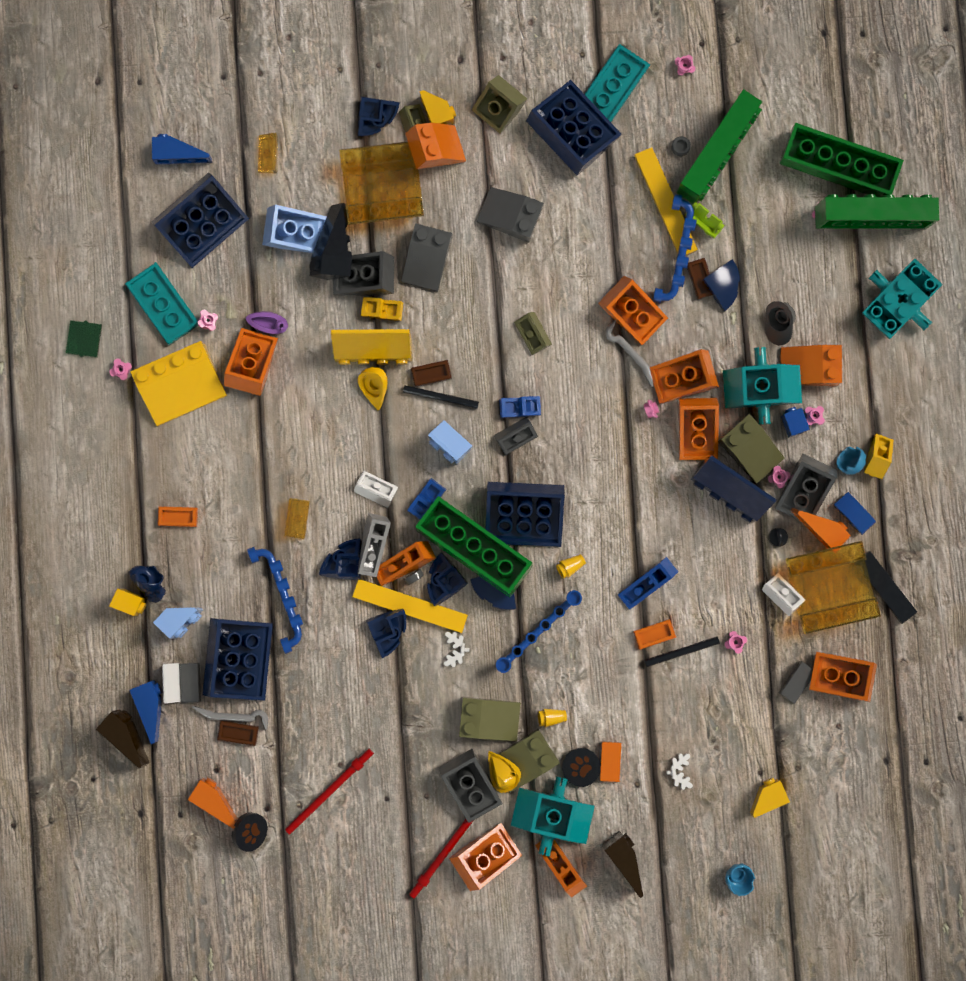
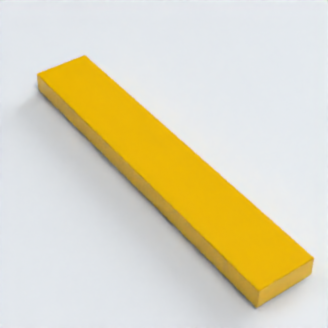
[634,147,698,256]
[352,579,468,633]

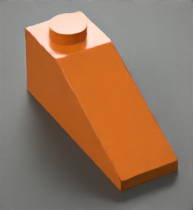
[790,508,851,552]
[377,541,436,586]
[188,777,238,829]
[535,839,587,898]

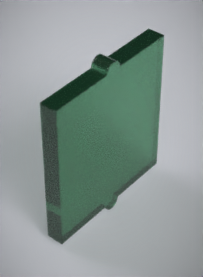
[66,320,102,357]

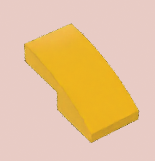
[361,297,403,321]

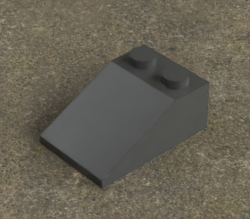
[477,187,544,243]
[401,223,453,292]
[333,251,394,296]
[775,453,837,520]
[438,749,503,823]

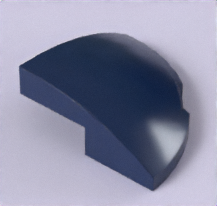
[358,97,400,136]
[703,259,740,312]
[319,538,362,580]
[427,552,468,606]
[470,576,516,610]
[366,609,406,658]

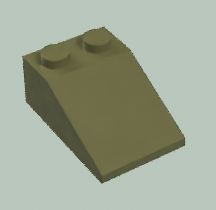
[718,414,785,484]
[459,697,521,741]
[499,729,560,793]

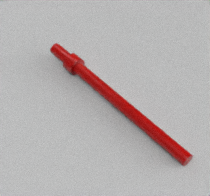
[285,748,374,835]
[409,819,474,899]

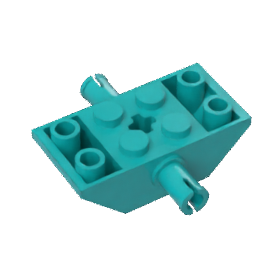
[862,258,943,339]
[723,347,802,425]
[510,776,595,856]

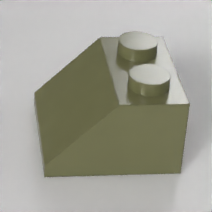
[472,75,527,134]

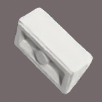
[354,471,398,508]
[762,573,805,616]
[162,663,181,703]

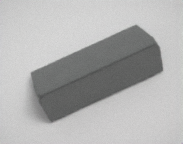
[494,417,538,455]
[778,661,813,704]
[180,663,201,703]

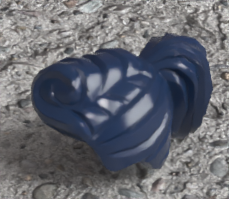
[129,566,166,603]

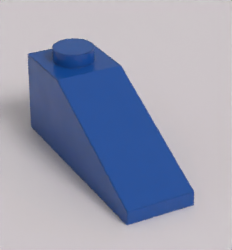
[152,134,212,164]
[618,557,678,610]
[130,680,163,744]

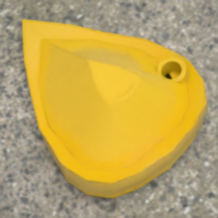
[358,367,388,411]
[488,751,521,793]

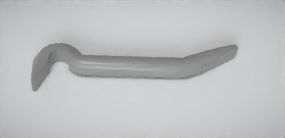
[605,320,654,388]
[192,706,268,729]

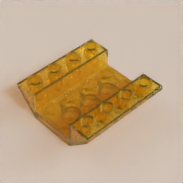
[339,142,424,225]
[785,541,881,634]

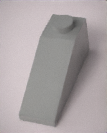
[358,513,391,577]

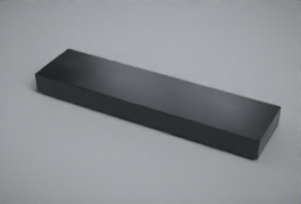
[854,551,917,624]

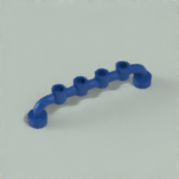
[653,194,697,304]
[247,547,303,654]
[496,590,582,673]

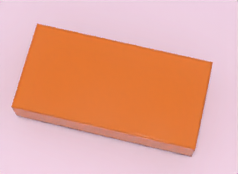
[158,506,198,527]
[633,619,676,650]
[600,741,621,782]

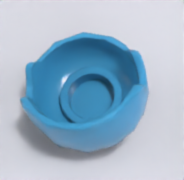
[836,446,867,475]
[725,863,755,896]

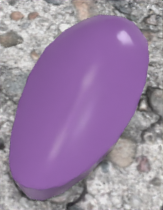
[246,311,288,334]

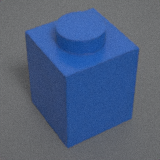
[781,407,810,438]

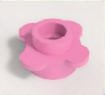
[675,55,695,76]
[198,310,218,331]
[110,358,132,380]
[644,399,659,418]
[805,406,825,425]
[768,466,790,488]
[724,631,747,654]

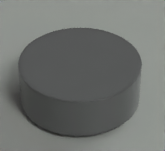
[671,136,691,157]
[404,569,424,585]

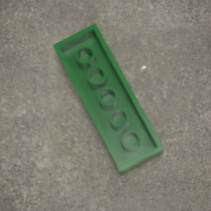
[676,89,763,204]
[779,123,904,197]
[815,194,940,229]
[415,496,533,598]

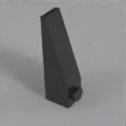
[309,203,352,280]

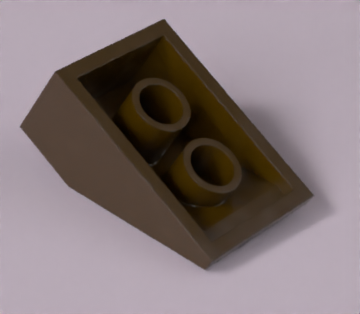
[96,709,150,769]
[602,831,643,898]

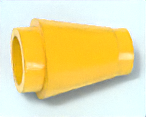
[556,554,586,579]
[538,709,567,728]

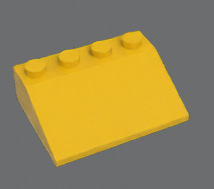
[331,329,412,365]
[130,341,227,426]

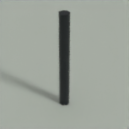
[403,385,479,409]
[644,637,720,667]

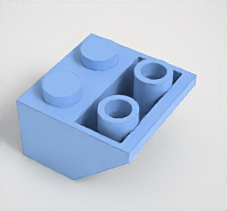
[428,421,473,464]
[153,607,203,639]

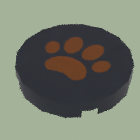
[562,748,601,787]
[231,812,268,852]

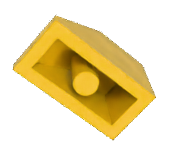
[419,90,456,125]
[864,434,894,479]
[109,588,146,616]
[750,778,790,818]

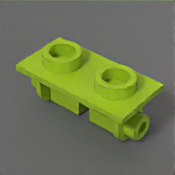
[685,202,725,238]

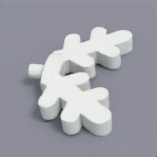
[444,631,470,667]
[666,753,693,790]

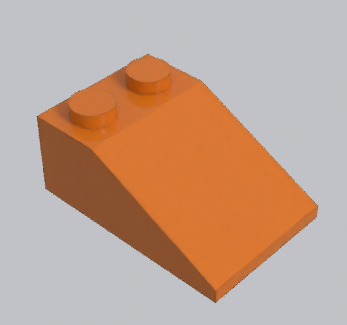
[405,122,466,169]
[598,276,668,345]
[224,328,278,396]
[780,345,842,386]
[650,349,719,404]
[678,398,719,460]
[809,652,877,702]
[449,823,522,891]

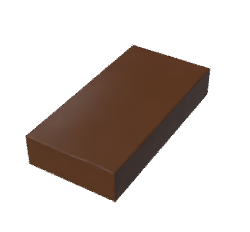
[687,258,713,300]
[411,360,452,387]
[217,721,259,746]

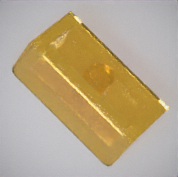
[258,133,278,173]
[284,498,310,539]

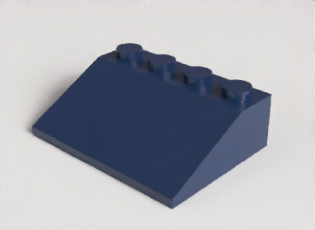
[526,80,622,175]
[151,172,249,268]
[691,455,776,523]
[486,482,565,547]
[202,618,273,701]

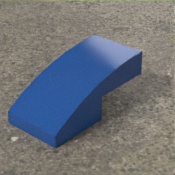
[499,396,541,418]
[407,478,447,519]
[834,492,876,535]

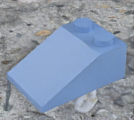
[262,205,327,253]

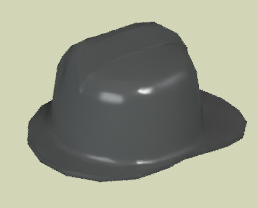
[765,301,796,346]

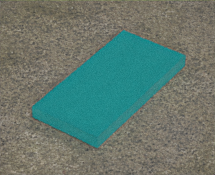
[585,44,651,122]
[125,262,198,346]

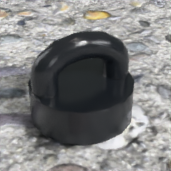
[768,528,788,547]

